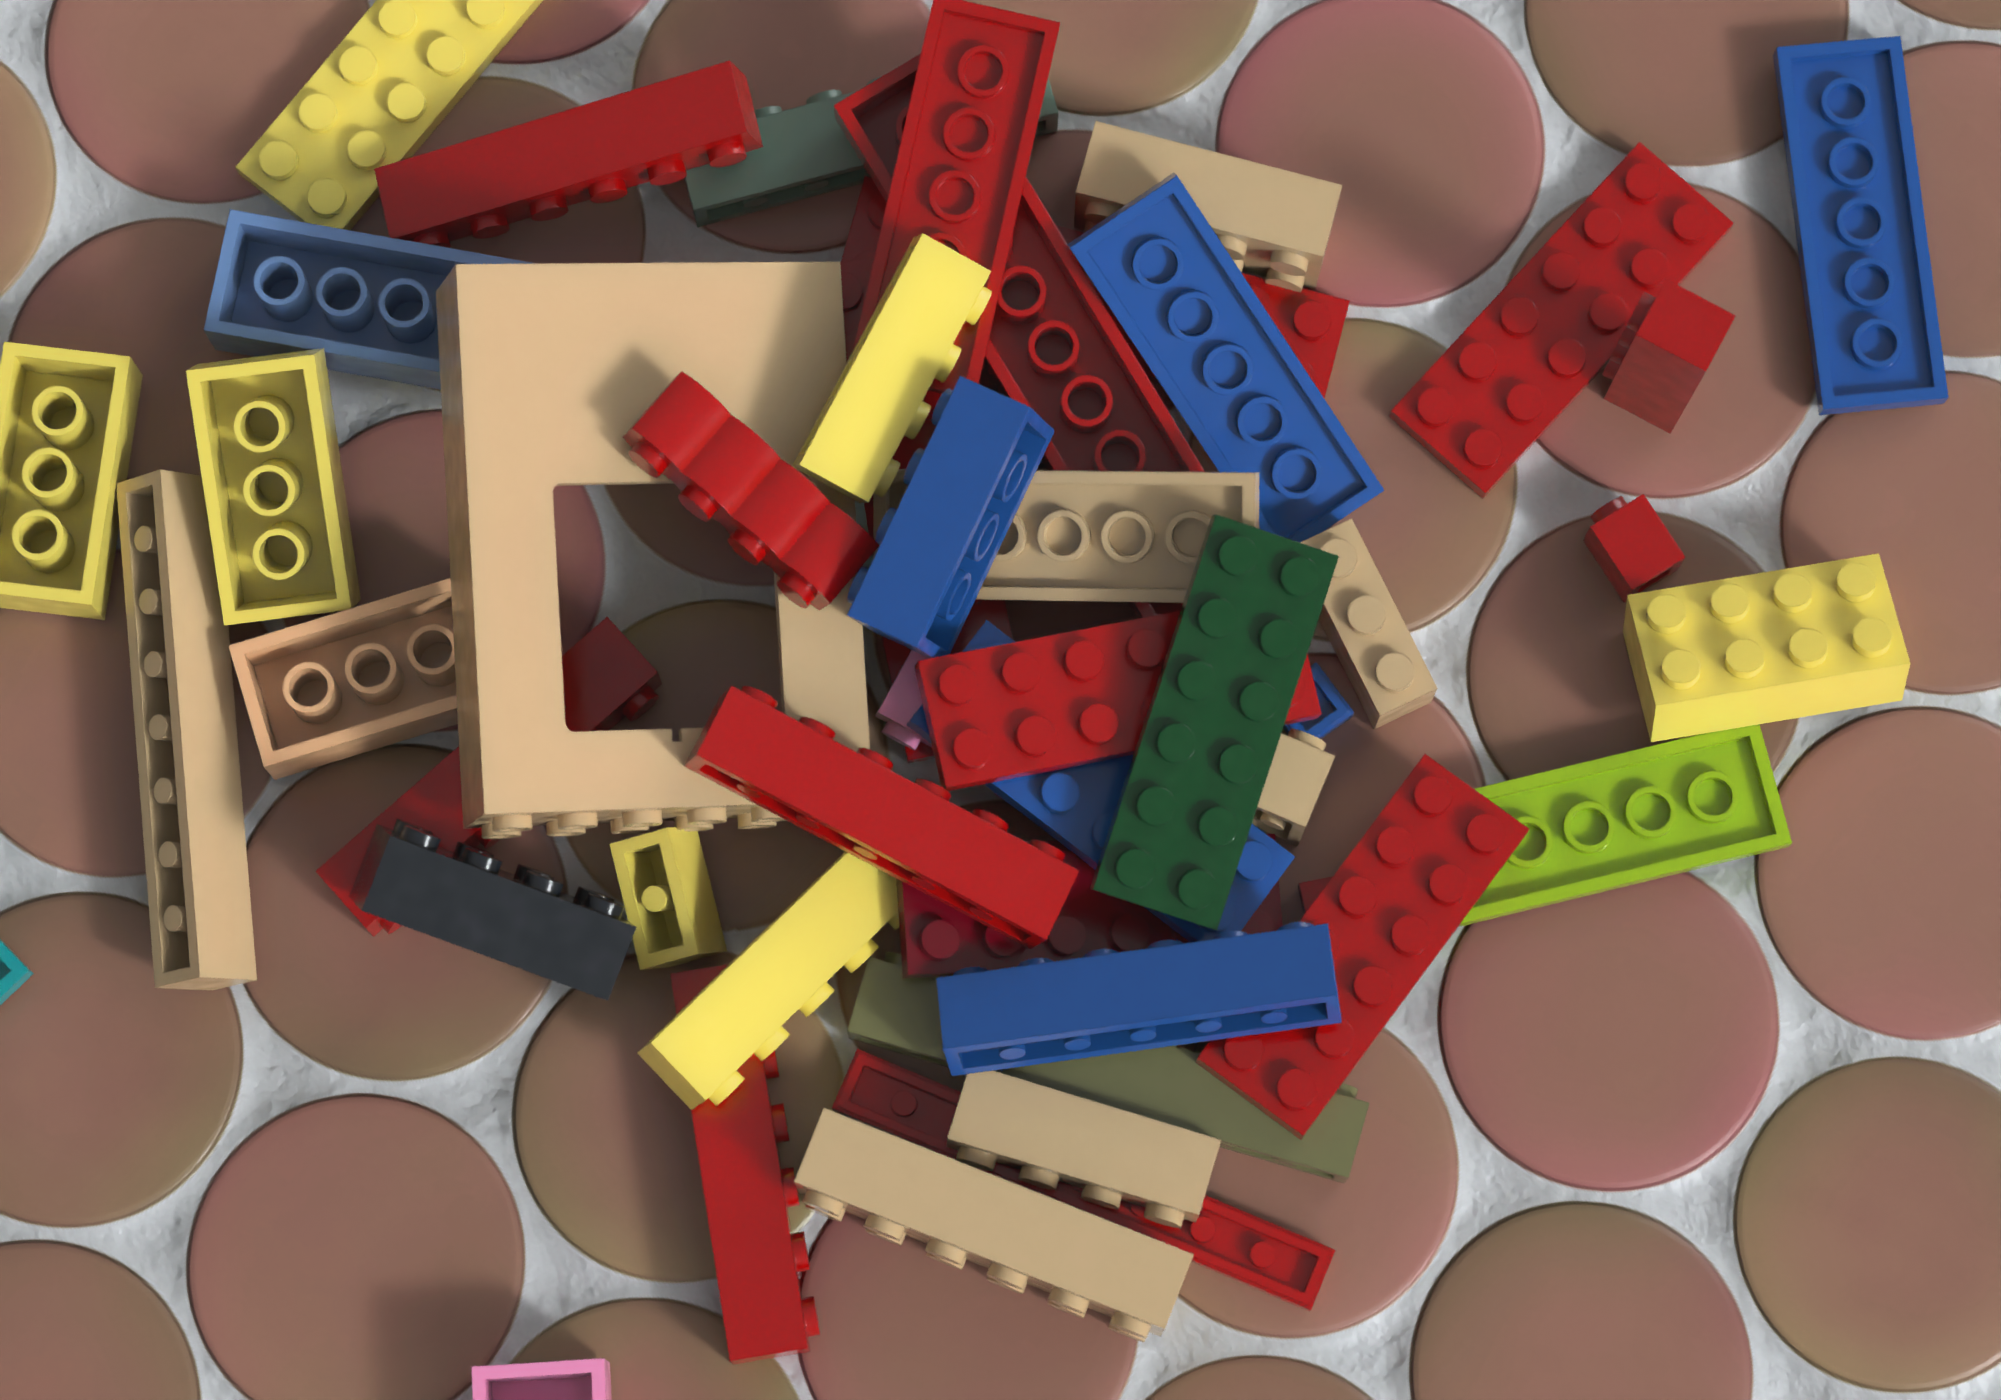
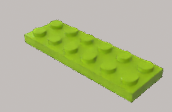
[1459,724,1792,927]

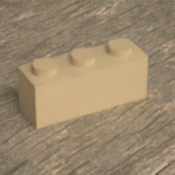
[1300,518,1438,729]

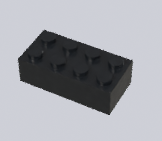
[349,819,636,1001]

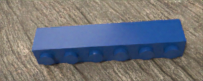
[936,922,1342,1076]

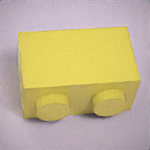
[609,827,727,970]

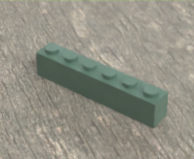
[684,76,1058,228]

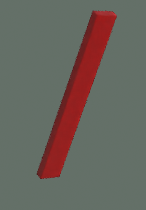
[832,1049,1336,1312]

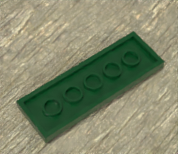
[1090,514,1339,930]

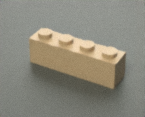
[947,1071,1221,1228]

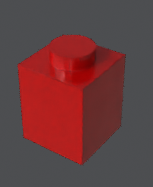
[1583,494,1685,603]

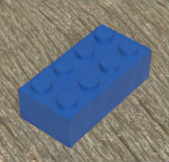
[847,376,1055,658]

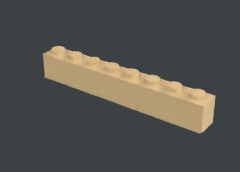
[116,469,257,991]

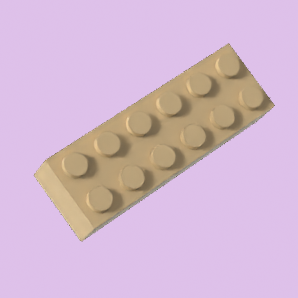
[794,1108,1194,1342]

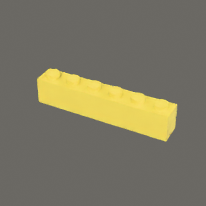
[637,852,899,1110]

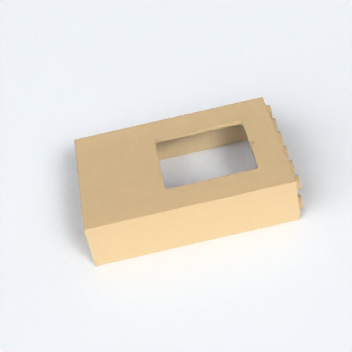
[436,261,870,839]

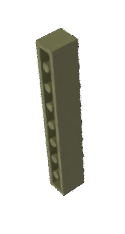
[847,952,1369,1183]

